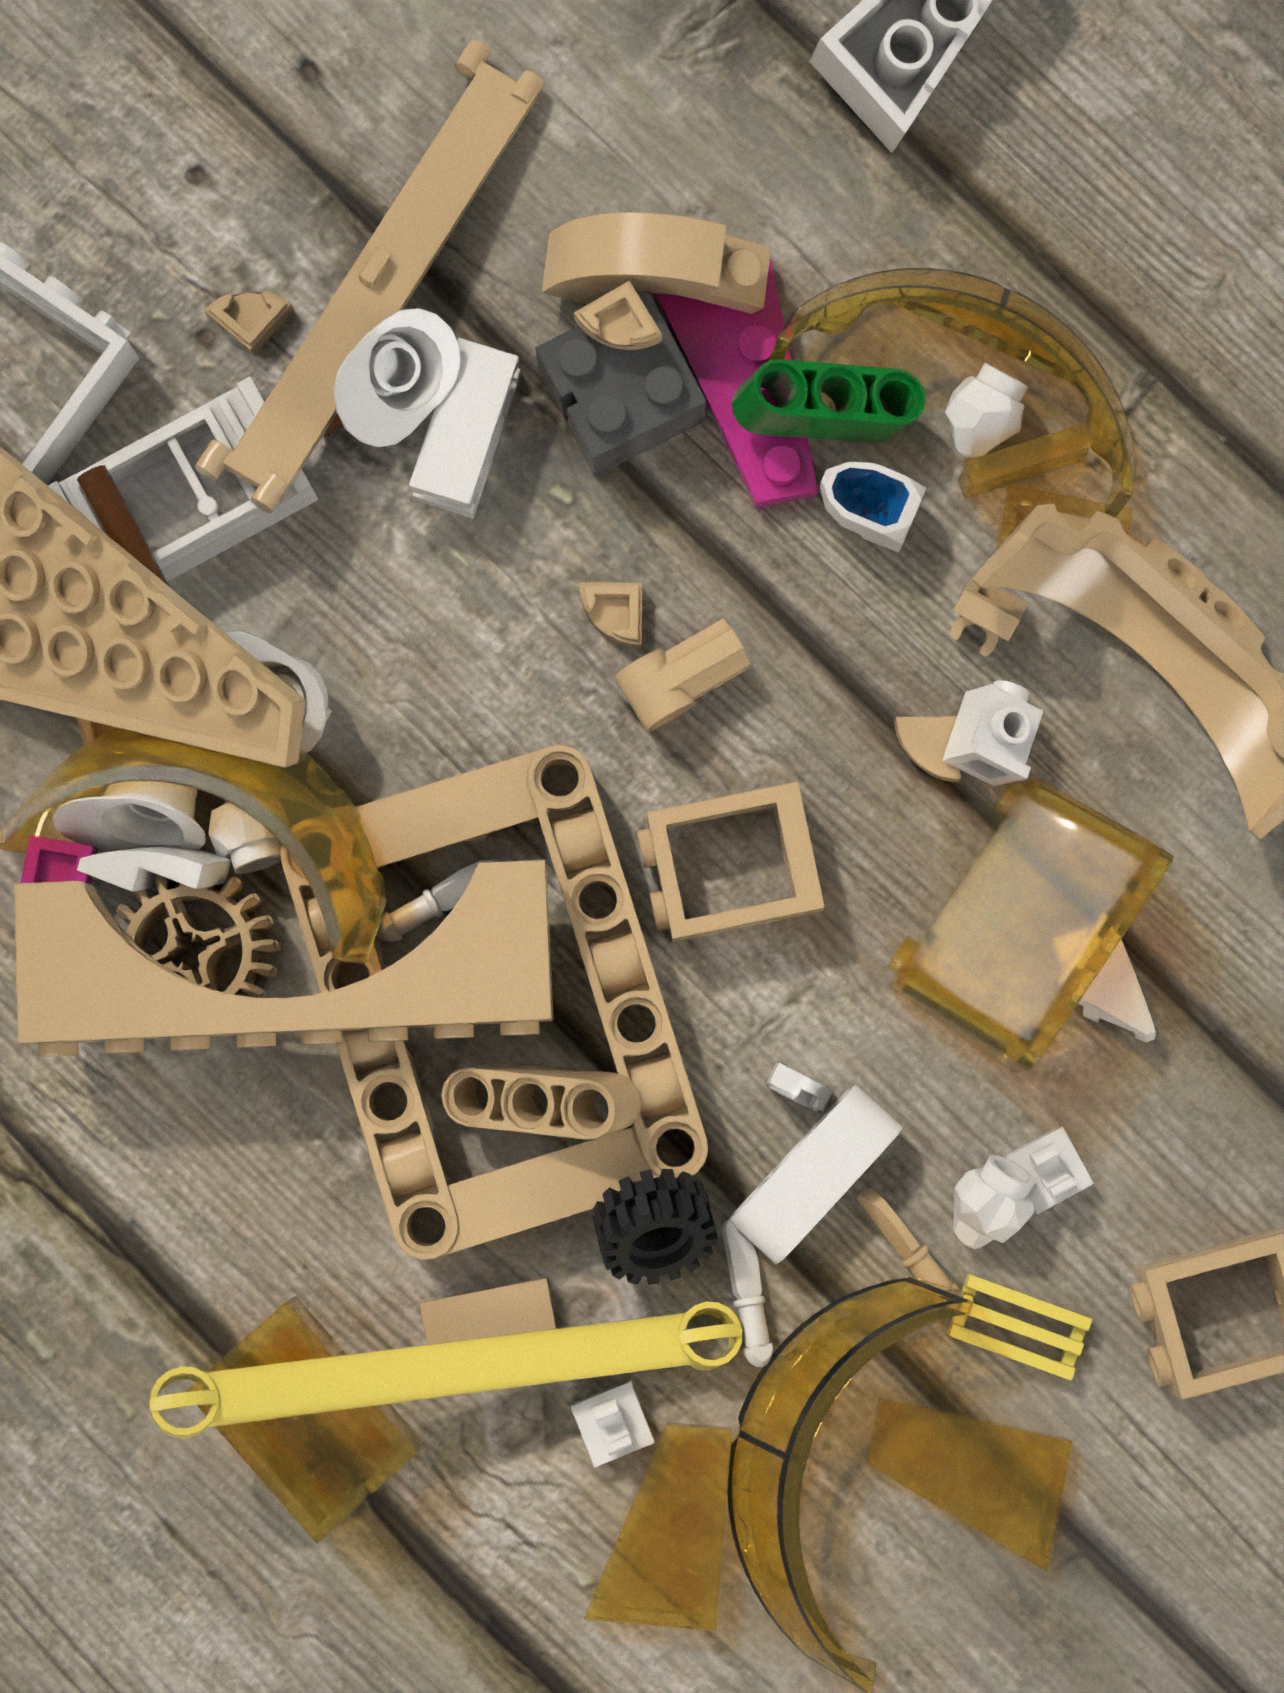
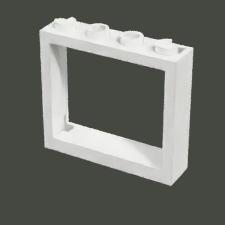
[0,242,139,486]

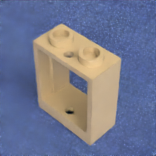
[637,782,825,943]
[1129,1227,1284,1400]

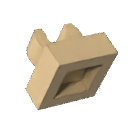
[950,573,1028,657]

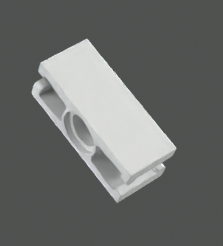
[409,337,522,519]

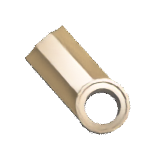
[614,618,751,732]

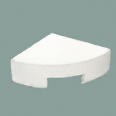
[766,1063,833,1113]

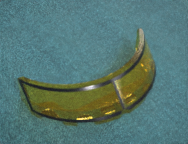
[770,268,1136,517]
[727,1276,974,1693]

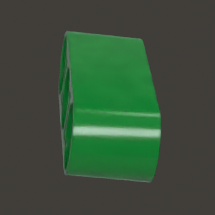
[731,359,926,443]

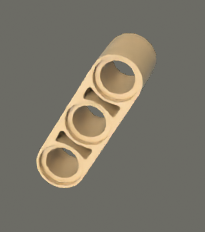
[442,1061,641,1140]

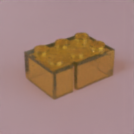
[185,1296,424,1543]

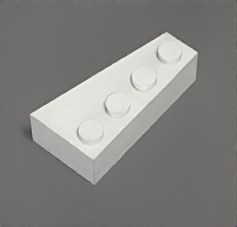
[809,0,992,153]

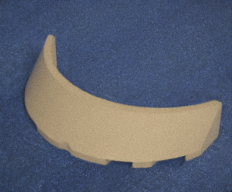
[971,504,1284,840]

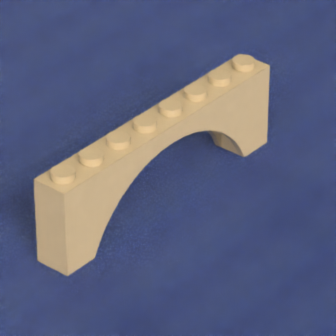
[14,860,554,1057]

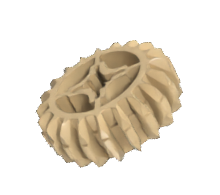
[116,874,281,998]

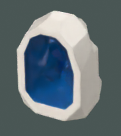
[820,462,926,553]

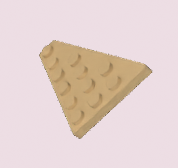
[0,446,305,768]

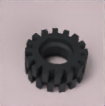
[592,1169,719,1285]

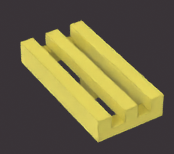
[946,1273,1093,1381]

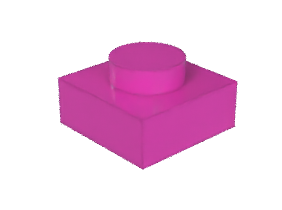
[20,835,98,885]

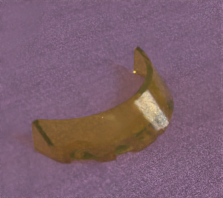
[0,728,386,964]

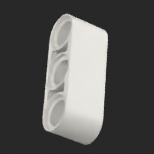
[729,1083,903,1265]

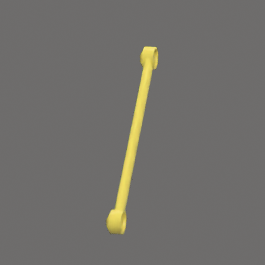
[149,1301,743,1439]

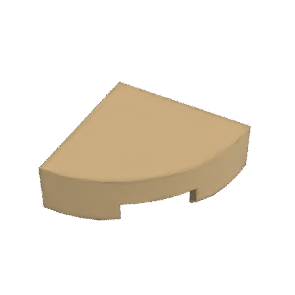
[574,281,662,350]
[204,291,294,356]
[579,582,642,649]
[894,716,961,782]

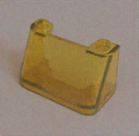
[887,775,1174,1073]

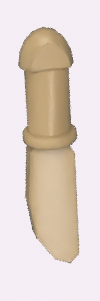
[857,1187,961,1311]

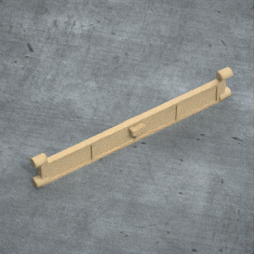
[195,39,544,513]

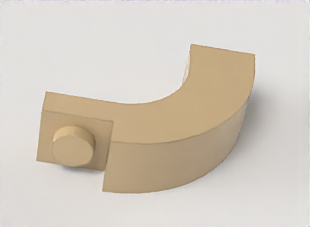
[542,212,771,314]

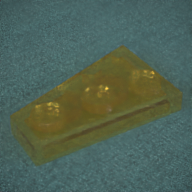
[584,1422,732,1631]

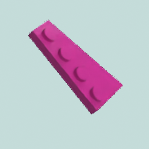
[652,258,818,508]

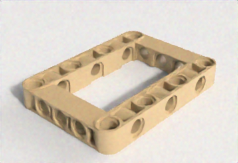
[280,745,708,1260]

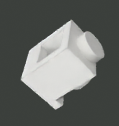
[942,680,1043,786]

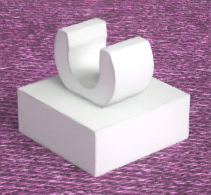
[1003,1126,1094,1214]
[570,1379,655,1468]

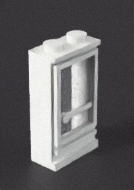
[48,377,318,582]

